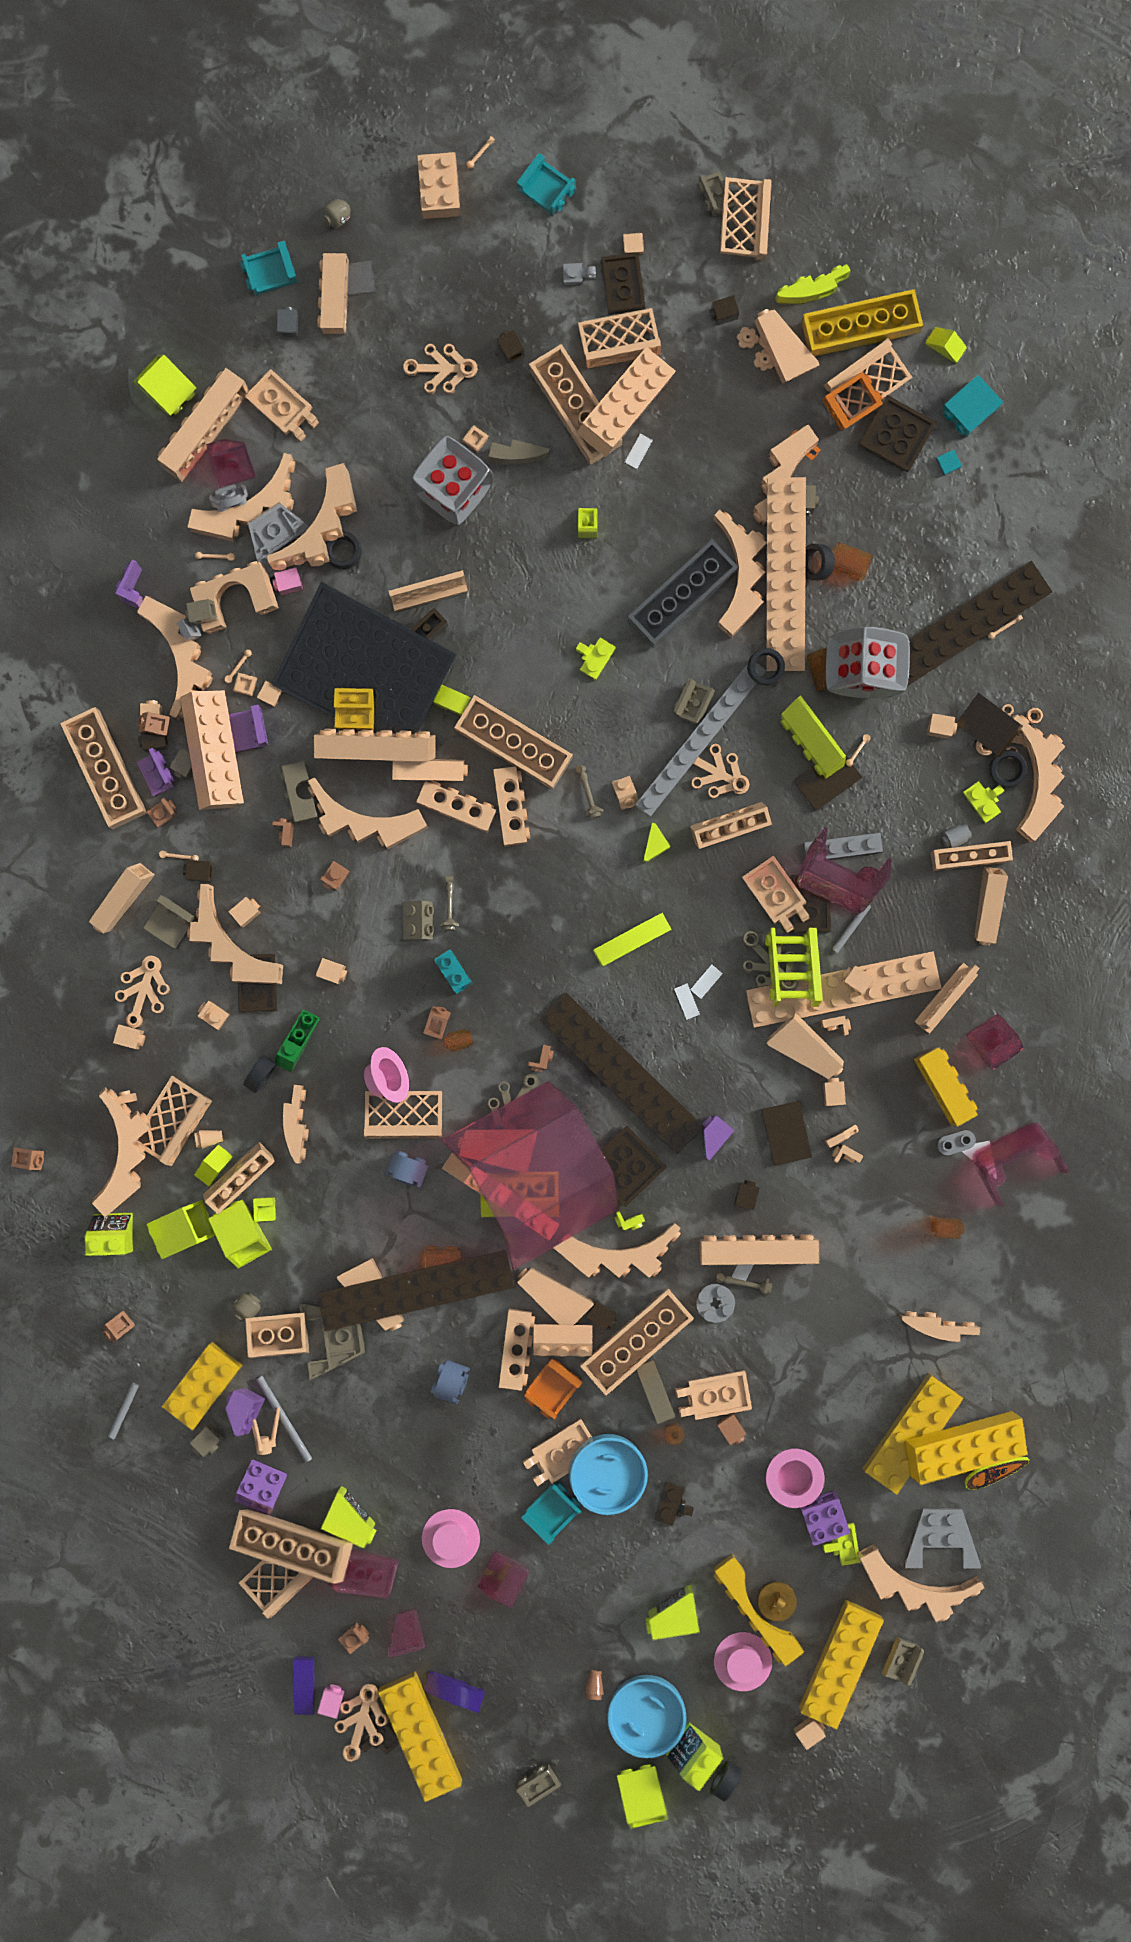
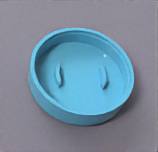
[569,1434,648,1515]
[608,1675,686,1758]

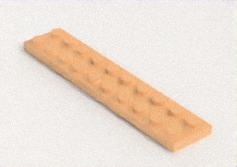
[766,477,806,671]
[746,951,942,1028]

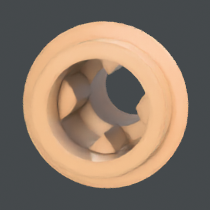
[194,1130,223,1149]

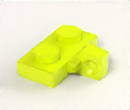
[576,638,616,680]
[963,781,1004,823]
[822,1522,861,1566]

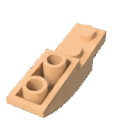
[283,1085,309,1163]
[900,1311,980,1342]

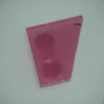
[389,1608,426,1658]

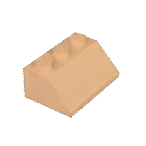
[246,1313,309,1359]
[533,1324,592,1357]

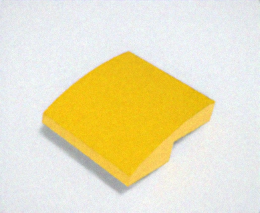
[334,688,374,730]

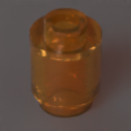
[444,1029,473,1052]
[664,1423,684,1445]

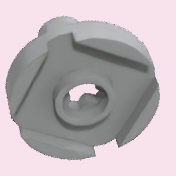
[209,484,248,512]
[696,1283,735,1323]

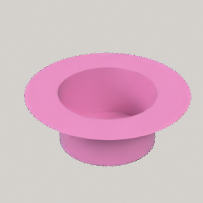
[364,1047,409,1102]
[766,1449,824,1508]
[422,1509,480,1568]
[714,1632,772,1691]

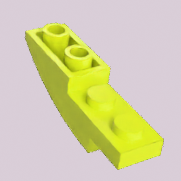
[775,264,851,304]

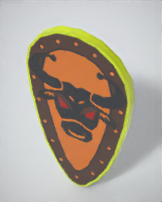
[964,1457,1029,1490]

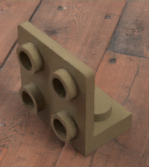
[144,895,196,949]

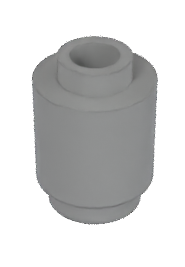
[941,824,972,848]

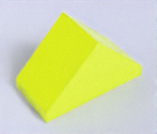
[925,327,967,364]
[578,508,597,538]
[643,823,670,863]
[194,1145,233,1187]

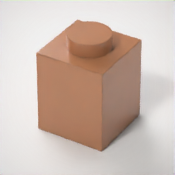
[717,1413,747,1445]

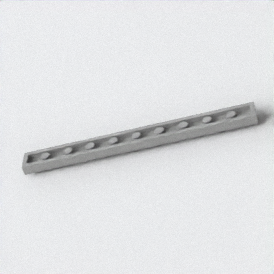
[635,663,767,818]

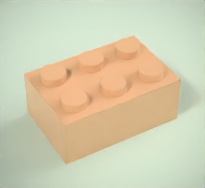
[417,152,461,219]

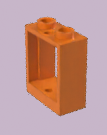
[821,371,883,431]

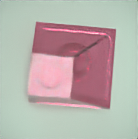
[206,439,256,487]

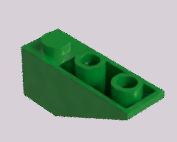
[275,1009,320,1073]

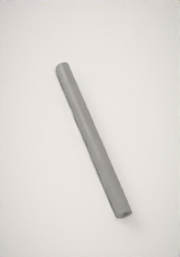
[256,1376,312,1462]

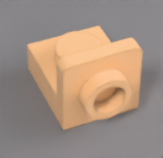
[198,1001,230,1030]
[820,1016,851,1035]
[831,1144,863,1164]

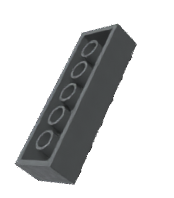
[627,539,738,648]

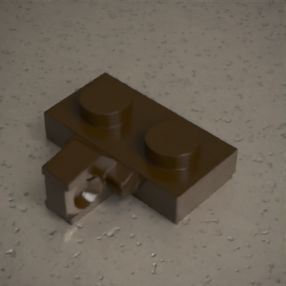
[654,1482,694,1526]
[360,1713,400,1755]

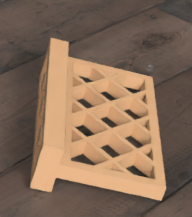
[720,177,771,260]
[578,308,661,369]
[823,338,912,420]
[389,570,468,612]
[914,963,980,1034]
[135,1076,212,1166]
[364,1091,442,1139]
[239,1560,313,1619]

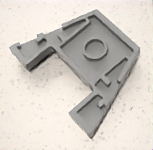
[247,502,309,578]
[904,1508,981,1569]

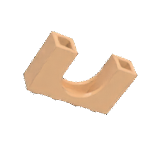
[190,561,279,634]

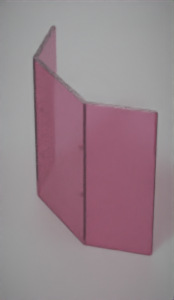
[441,1081,620,1270]

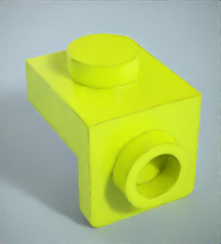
[614,1211,645,1230]

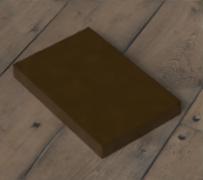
[601,252,646,314]
[956,692,1023,757]
[793,747,863,811]
[791,875,831,933]
[238,954,278,1013]
[762,1101,812,1166]

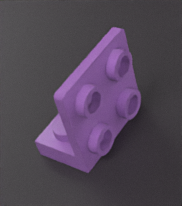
[115,560,143,609]
[229,705,269,752]
[137,748,175,797]
[235,1460,287,1516]
[800,1490,850,1546]

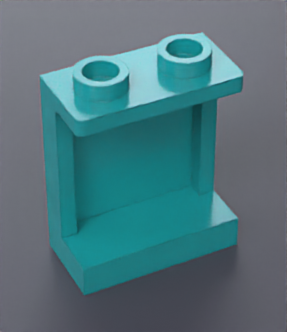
[517,153,576,216]
[240,241,298,296]
[942,375,1004,437]
[435,949,473,994]
[521,1482,582,1545]

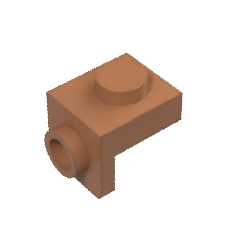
[528,1045,554,1072]

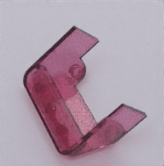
[797,827,892,913]
[972,1123,1070,1207]

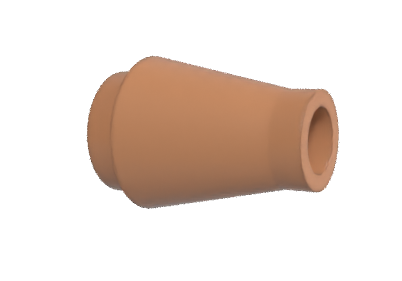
[584,1670,604,1700]

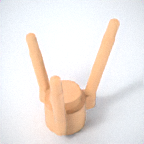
[252,1407,280,1455]

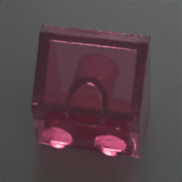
[967,1014,1024,1070]
[477,1551,529,1608]

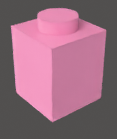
[272,568,303,595]
[318,1685,345,1718]

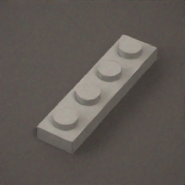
[804,833,883,862]

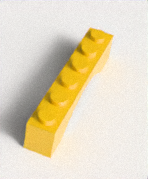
[714,1554,804,1666]

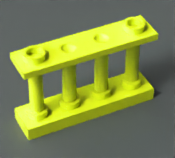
[765,928,823,1007]

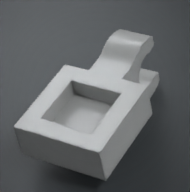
[563,263,596,285]
[177,619,203,640]

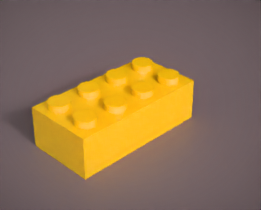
[914,1047,978,1127]
[162,1342,243,1431]

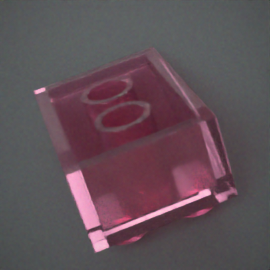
[328,1549,399,1599]

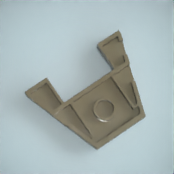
[299,1304,365,1380]

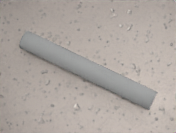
[832,903,871,953]
[108,1383,139,1439]

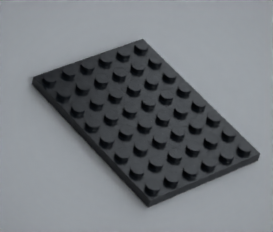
[271,582,457,734]

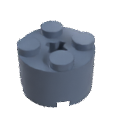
[384,1150,428,1188]
[431,1360,470,1405]

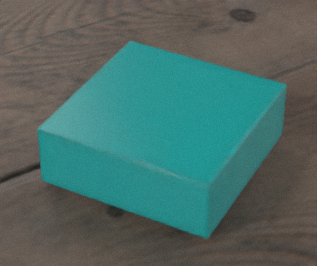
[936,450,962,476]

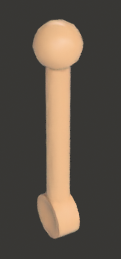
[467,136,495,168]
[195,552,235,561]
[988,615,1023,639]
[225,650,252,683]
[846,734,870,767]
[159,850,199,860]

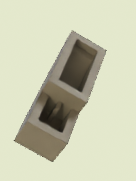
[489,440,550,465]
[636,1360,675,1424]

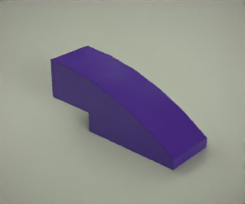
[293,1656,315,1715]
[424,1671,485,1713]

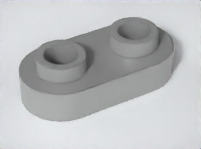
[937,1130,976,1155]

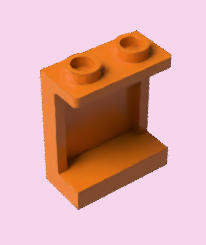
[524,1356,583,1419]

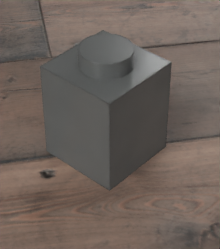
[277,307,299,338]

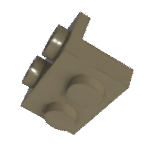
[697,171,734,216]
[673,678,715,725]
[403,900,434,940]
[882,1637,924,1686]
[515,1764,561,1807]

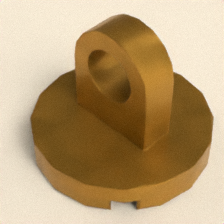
[758,1581,797,1621]

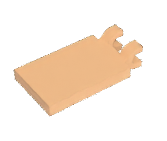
[245,369,319,441]
[742,856,810,933]
[675,1370,752,1420]
[523,1418,592,1486]

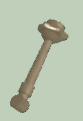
[576,765,604,820]
[440,876,459,931]
[716,1273,772,1298]

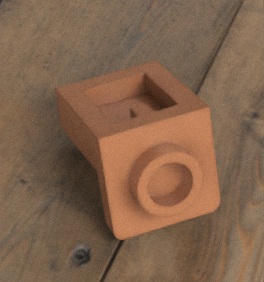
[138,712,170,736]
[147,797,177,828]
[272,818,294,847]
[320,861,350,891]
[423,1006,451,1039]
[11,1147,44,1170]
[102,1311,135,1343]
[338,1623,369,1654]

